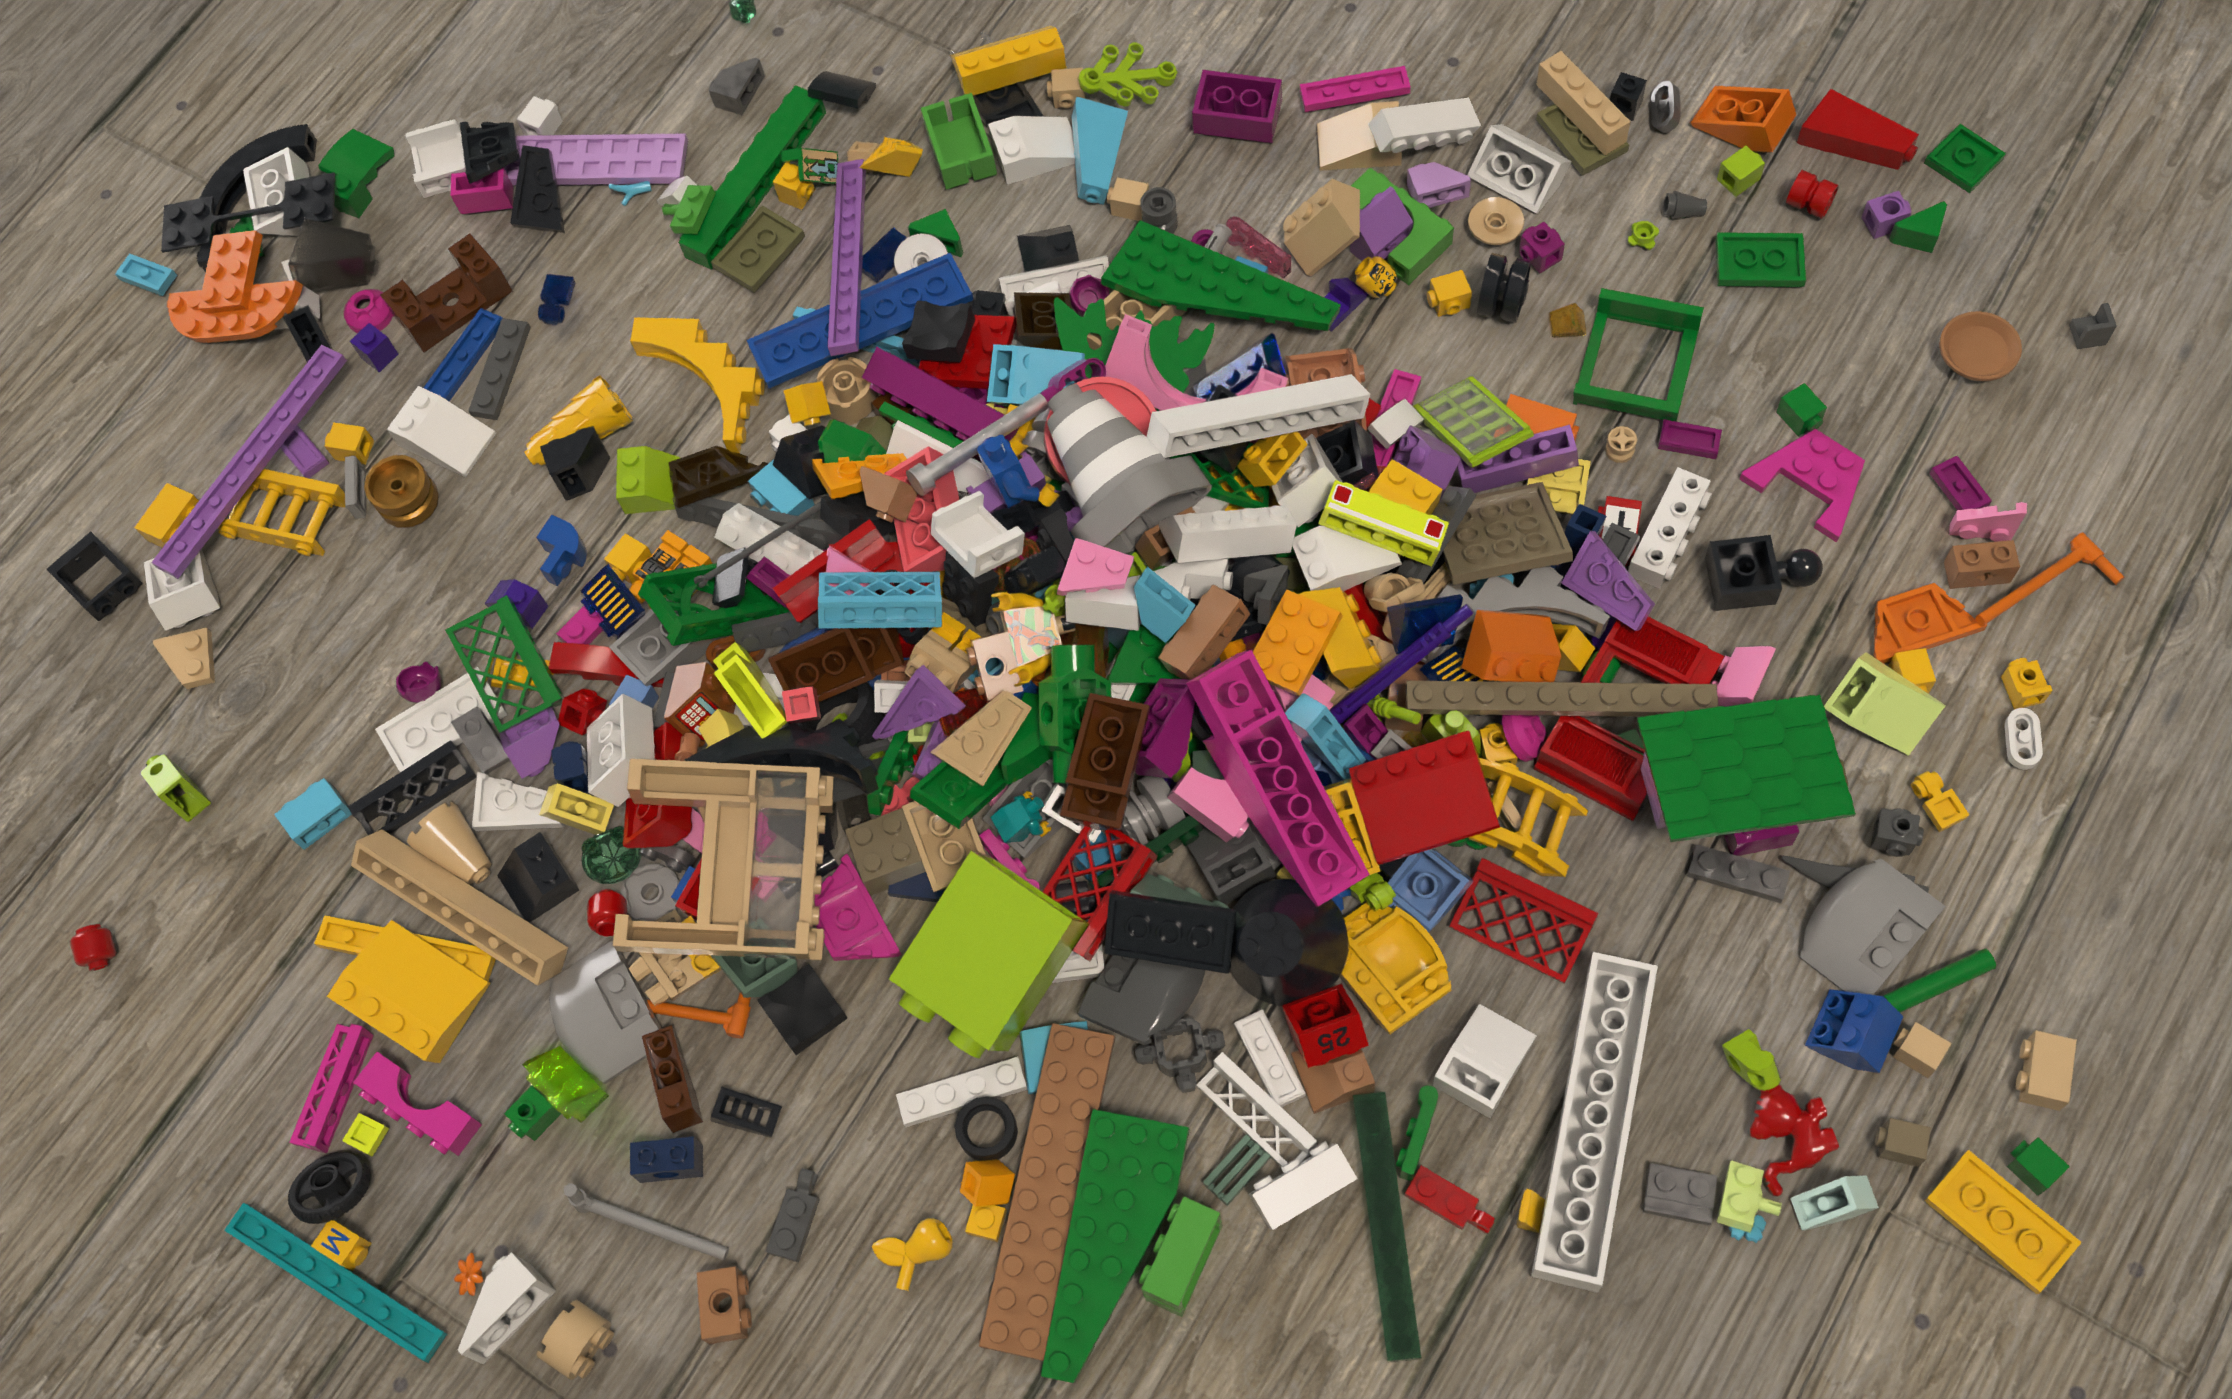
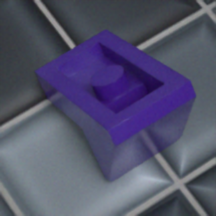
[1324,278,1368,332]

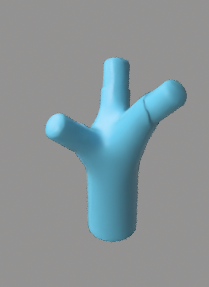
[608,181,652,206]

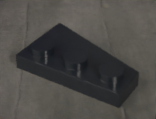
[510,145,565,233]

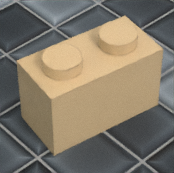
[2016,1031,2077,1111]

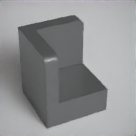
[2069,303,2117,349]

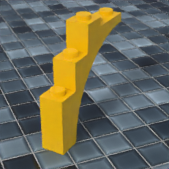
[630,317,765,453]

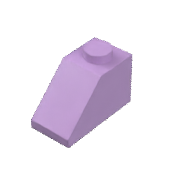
[1407,162,1471,208]

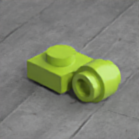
[1346,873,1396,911]

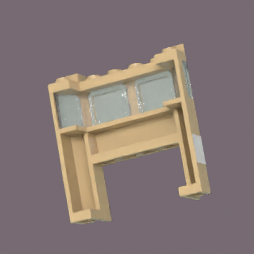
[613,759,834,960]

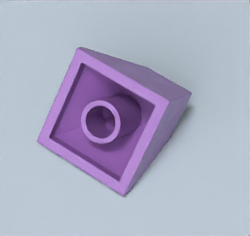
[499,707,560,779]

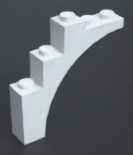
[1065,559,1233,631]

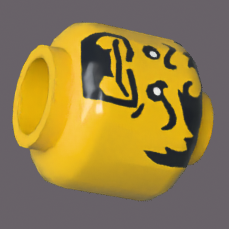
[1355,256,1397,298]

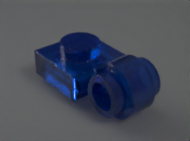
[538,274,576,325]

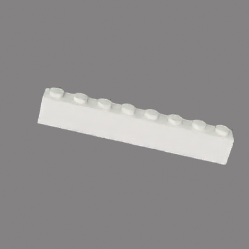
[1147,374,1371,458]

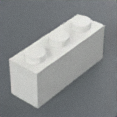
[1249,1141,1358,1230]

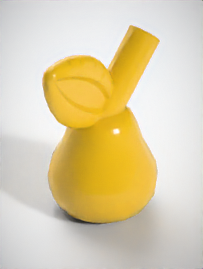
[872,1218,953,1291]

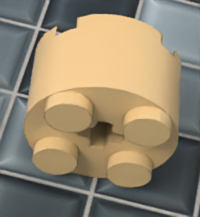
[817,357,878,425]
[537,1300,615,1380]

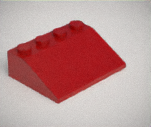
[1349,730,1500,865]

